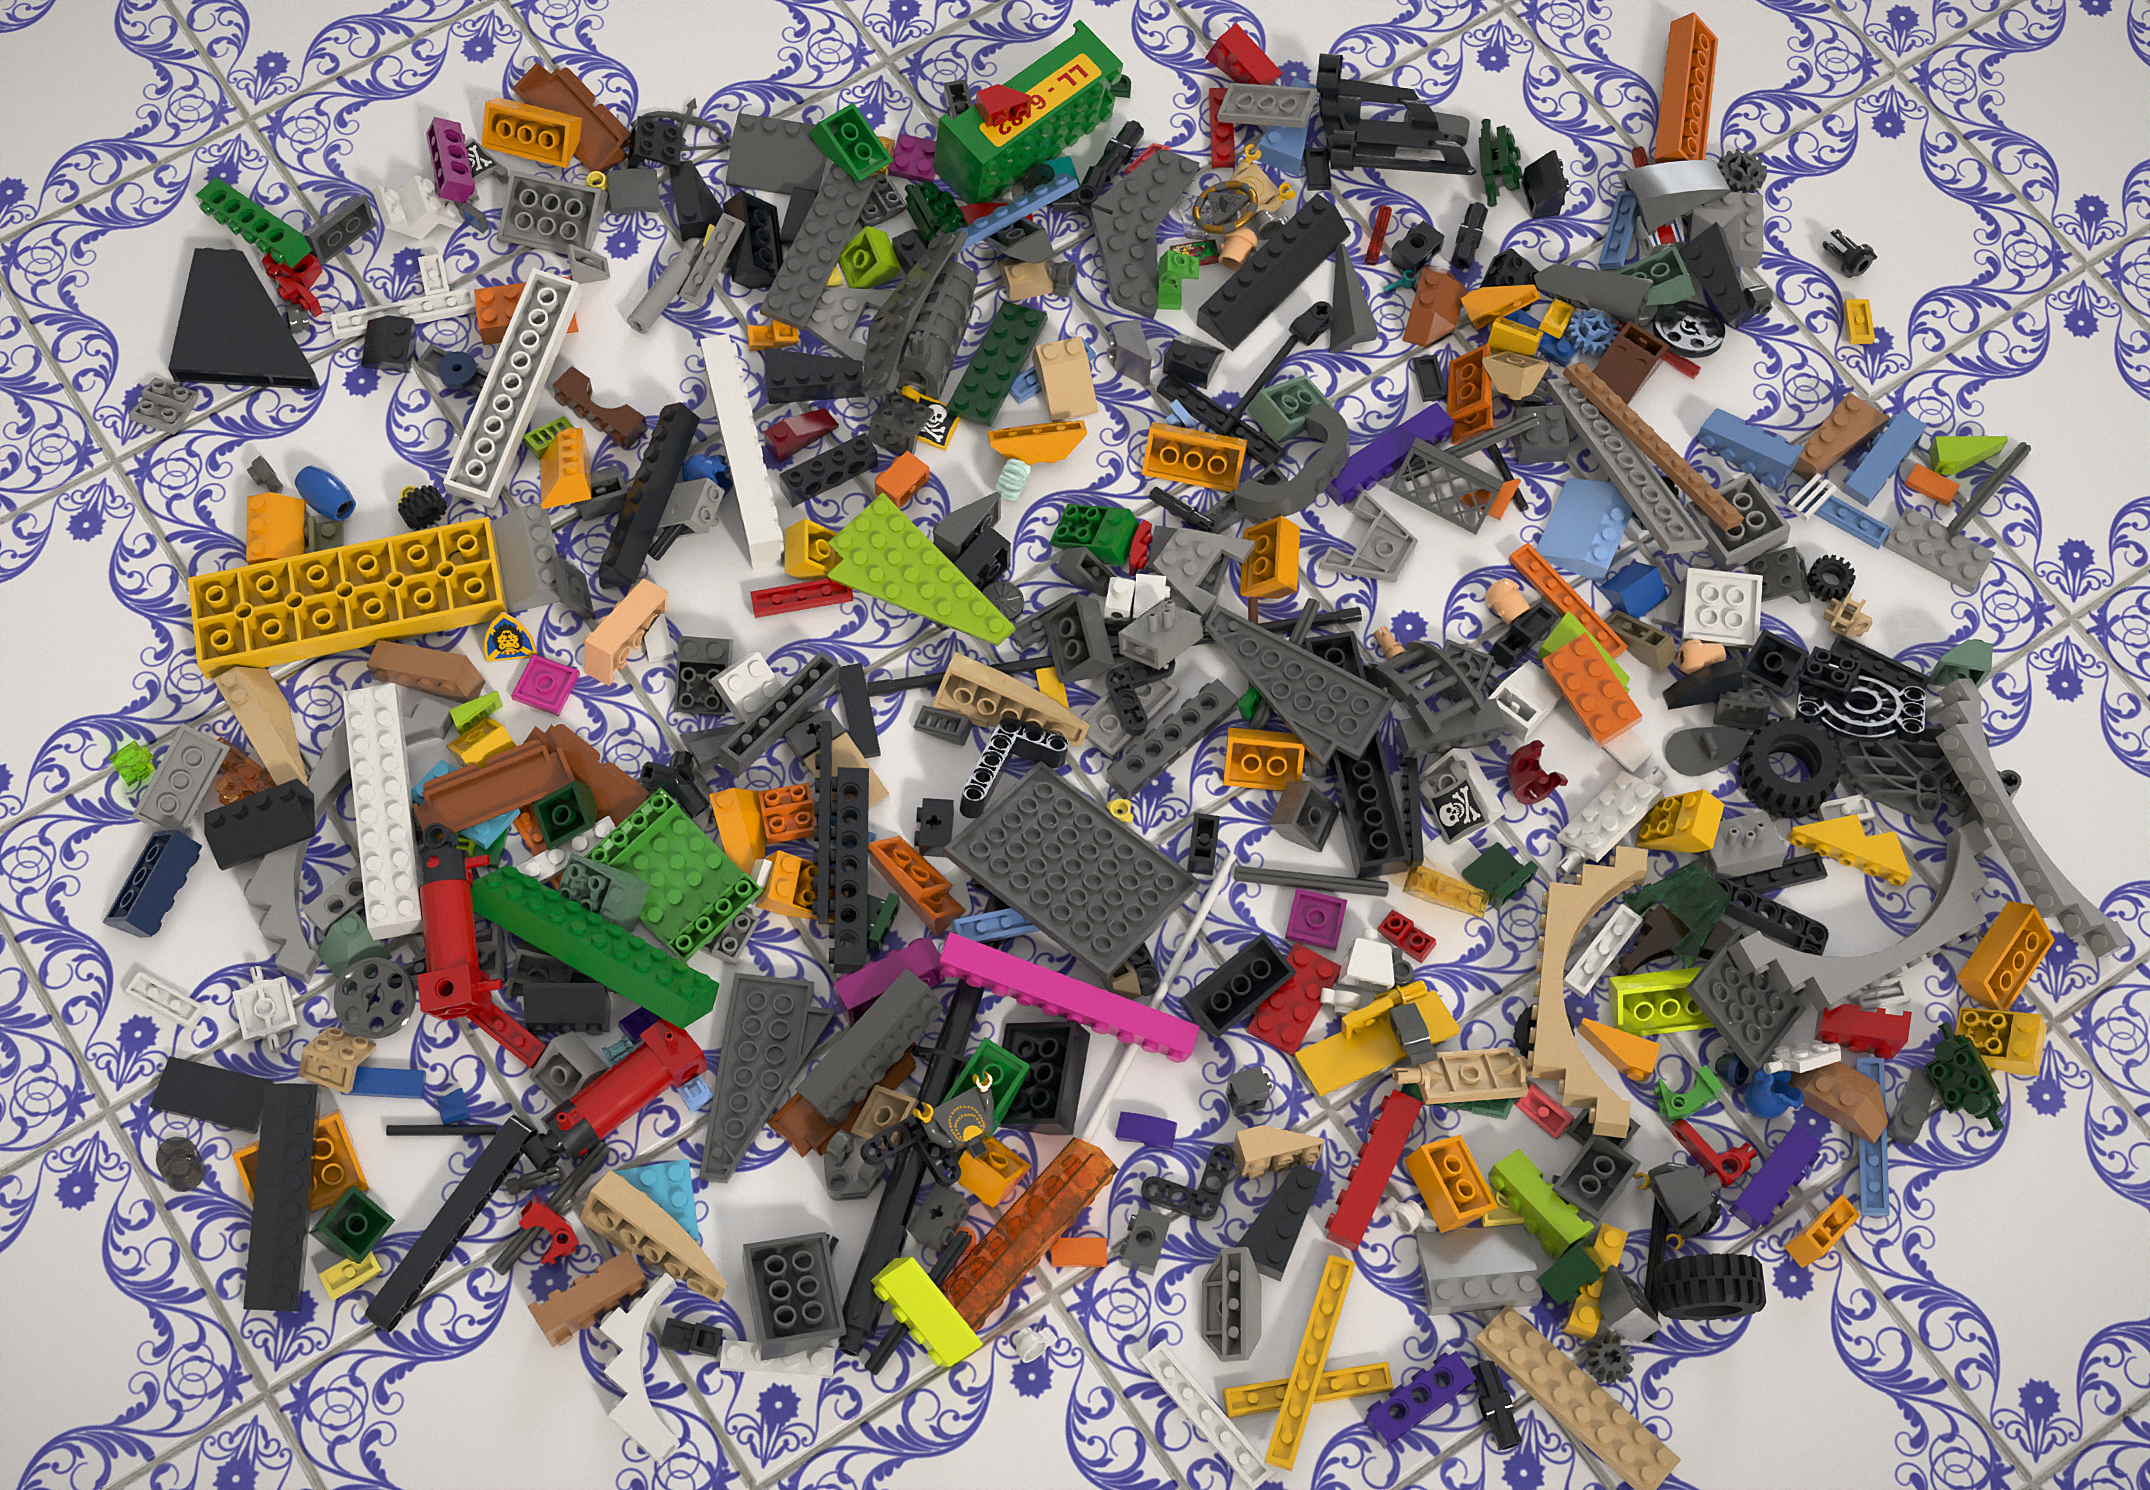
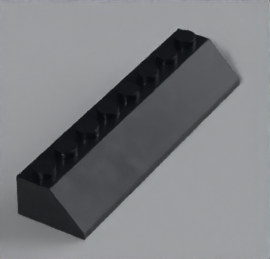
[1196,193,1351,352]
[598,402,701,589]
[243,1083,322,1312]

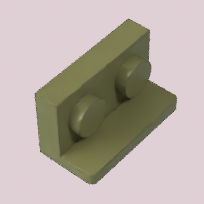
[304,516,344,554]

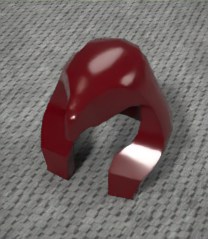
[1506,740,1568,805]

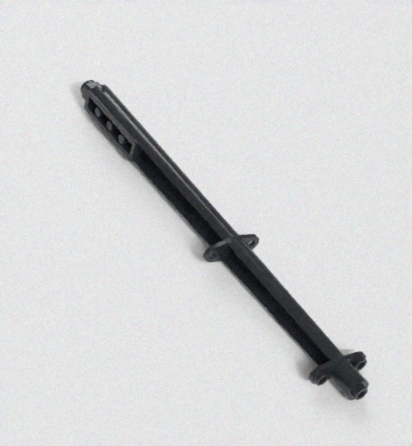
[837,878,1011,1357]

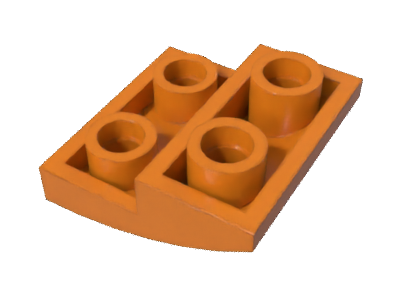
[758,782,818,844]

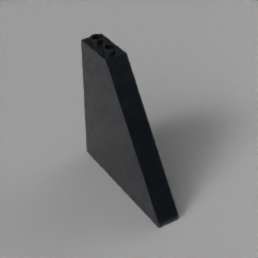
[168,248,320,390]

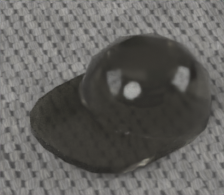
[1012,164,1056,200]
[156,1136,206,1192]

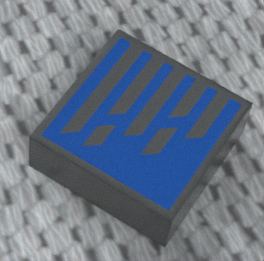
[461,203,489,234]

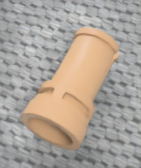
[1373,626,1406,660]

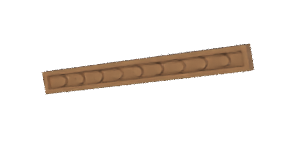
[1563,362,1744,531]

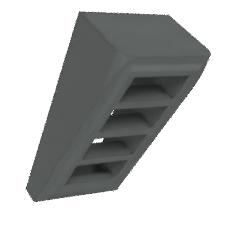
[914,706,973,746]

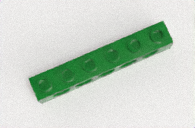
[195,177,312,269]

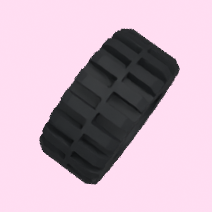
[1737,716,1842,818]
[1654,1253,1766,1321]

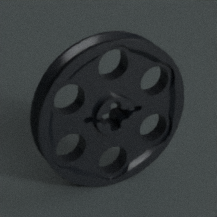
[1653,301,1725,358]

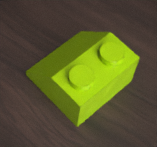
[839,226,901,289]

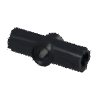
[1096,120,1144,182]
[1451,202,1489,270]
[1470,1361,1522,1451]

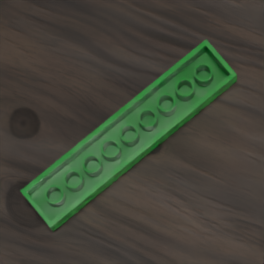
[472,865,720,1029]

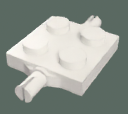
[232,966,299,1053]
[1763,1039,1841,1075]

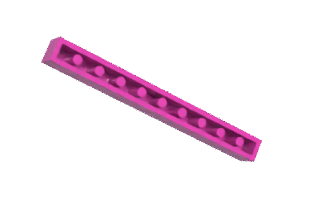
[935,932,1200,1063]

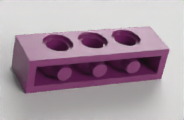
[426,117,475,203]

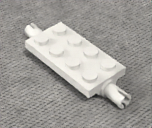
[1555,766,1668,877]

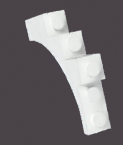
[599,1272,680,1466]

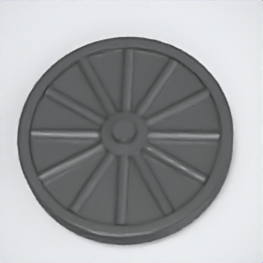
[981,581,1024,621]

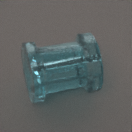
[601,1034,635,1066]

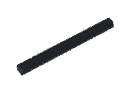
[1488,444,1529,512]
[386,1124,498,1136]

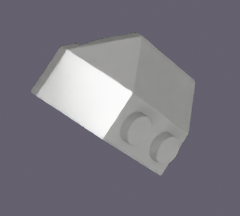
[1202,1247,1261,1362]

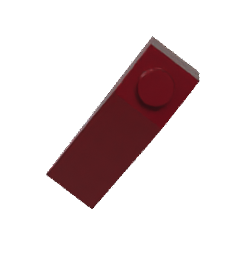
[763,408,839,463]

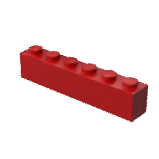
[1324,1089,1423,1252]

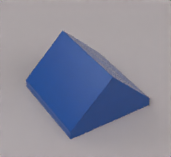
[1598,562,1668,619]

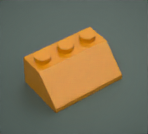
[246,492,306,565]
[1240,515,1300,599]
[1223,727,1305,791]
[1404,1134,1498,1233]

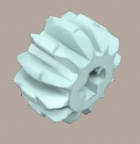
[995,458,1031,501]

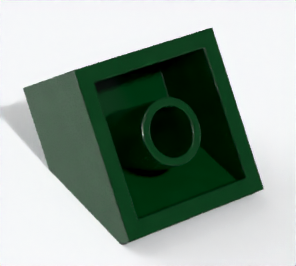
[532,781,598,851]
[309,1185,395,1264]
[1537,1237,1605,1306]

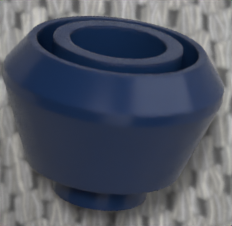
[1715,1052,1749,1088]

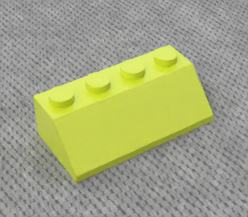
[1609,967,1714,1036]
[871,1257,983,1367]

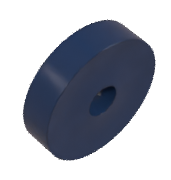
[437,351,478,389]

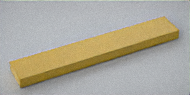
[1222,1361,1394,1419]

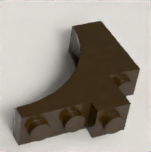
[1617,903,1733,976]

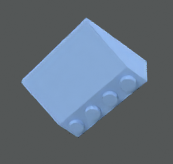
[1536,478,1633,584]

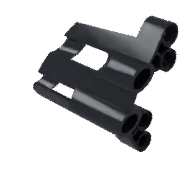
[1316,53,1477,175]

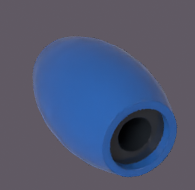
[295,465,356,521]

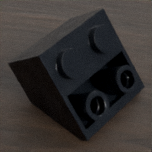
[1521,150,1569,219]

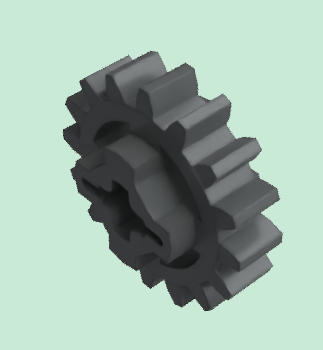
[1717,149,1767,194]

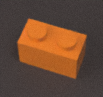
[874,450,930,509]

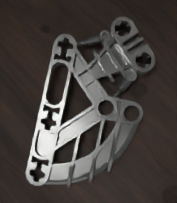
[1832,725,2022,830]

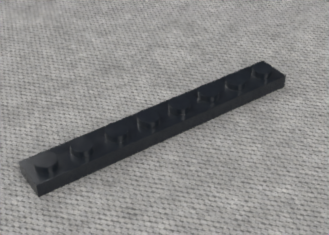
[812,721,832,924]

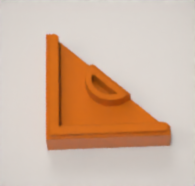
[1460,478,1521,520]

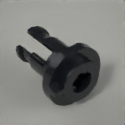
[1822,229,1878,278]

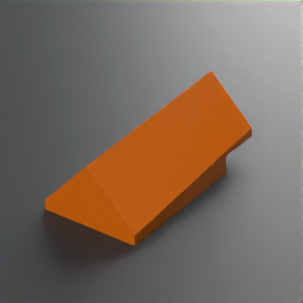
[1447,344,1493,448]
[868,836,966,937]

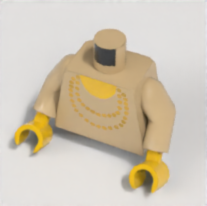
[1228,144,1295,217]

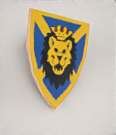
[484,612,537,662]

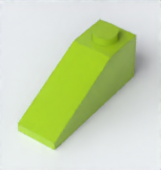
[1929,436,2008,475]

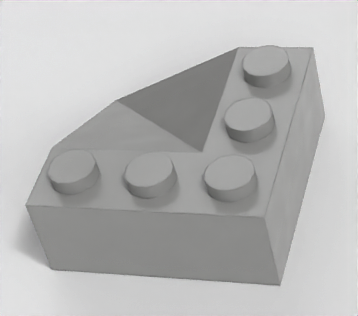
[1687,192,1764,268]
[1687,473,1791,572]

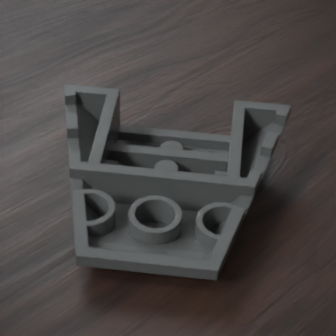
[1618,160,1731,236]

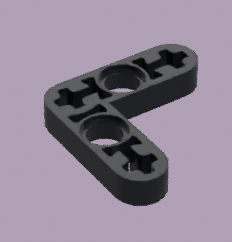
[1105,658,1176,736]
[860,1112,961,1187]
[1141,1144,1234,1221]

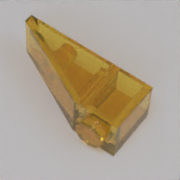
[1402,866,1491,918]

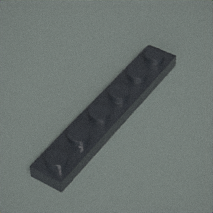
[1398,742,1424,870]

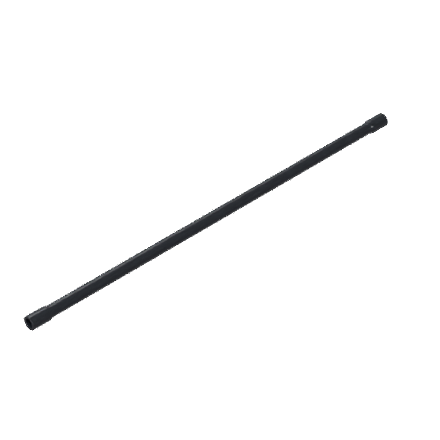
[867,607,1362,697]

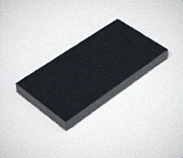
[150,1056,275,1134]

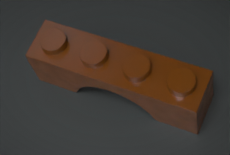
[552,366,648,449]

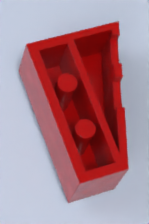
[1205,23,1283,85]
[1814,1004,1912,1060]

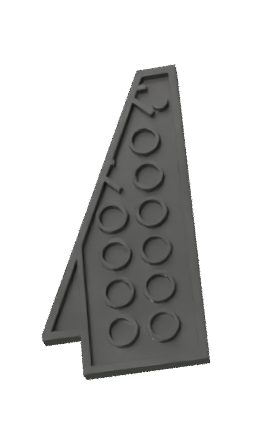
[1205,605,1396,768]
[699,973,835,1183]

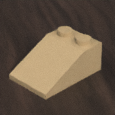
[1032,336,1098,422]

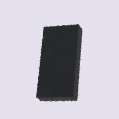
[1304,148,1331,191]
[1412,355,1447,402]

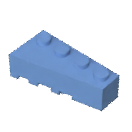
[1257,77,1316,177]
[1696,408,1804,491]
[1843,409,1927,508]

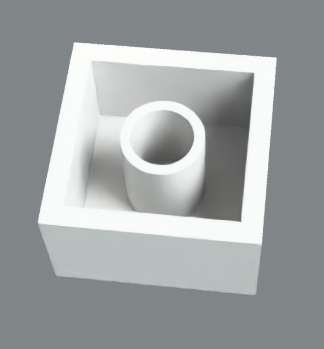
[710,651,782,723]

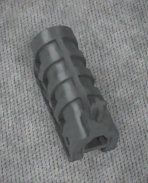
[895,260,978,400]

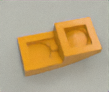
[746,320,799,351]

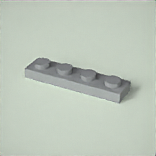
[678,213,745,307]

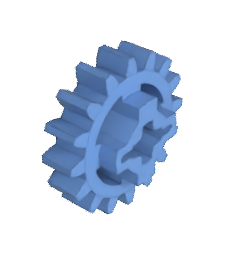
[1566,309,1619,356]

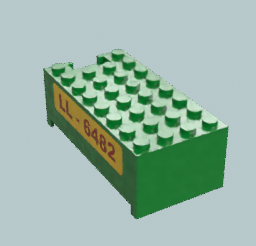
[933,19,1123,205]

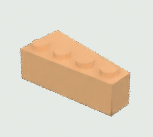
[584,578,668,687]

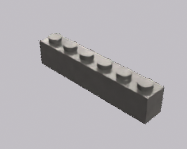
[718,651,841,778]

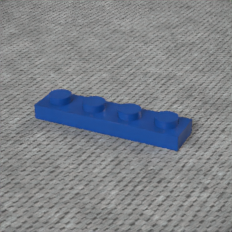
[1504,309,1579,368]

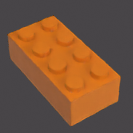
[474,276,579,345]
[1543,632,1643,749]

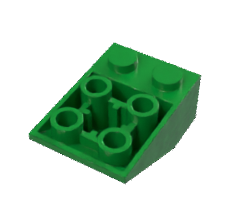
[1049,504,1140,566]

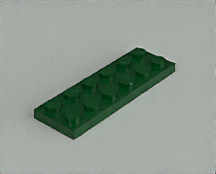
[946,301,1048,427]

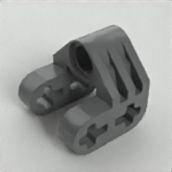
[824,1129,885,1201]

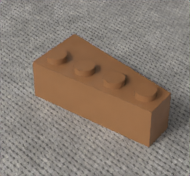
[1793,392,1890,482]
[366,640,485,704]
[527,1250,648,1347]

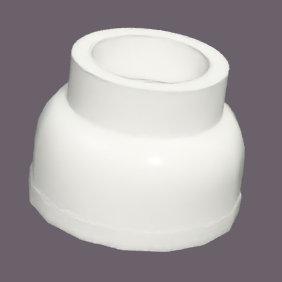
[1320,988,1362,1016]
[1380,1197,1424,1234]
[1013,1327,1058,1363]

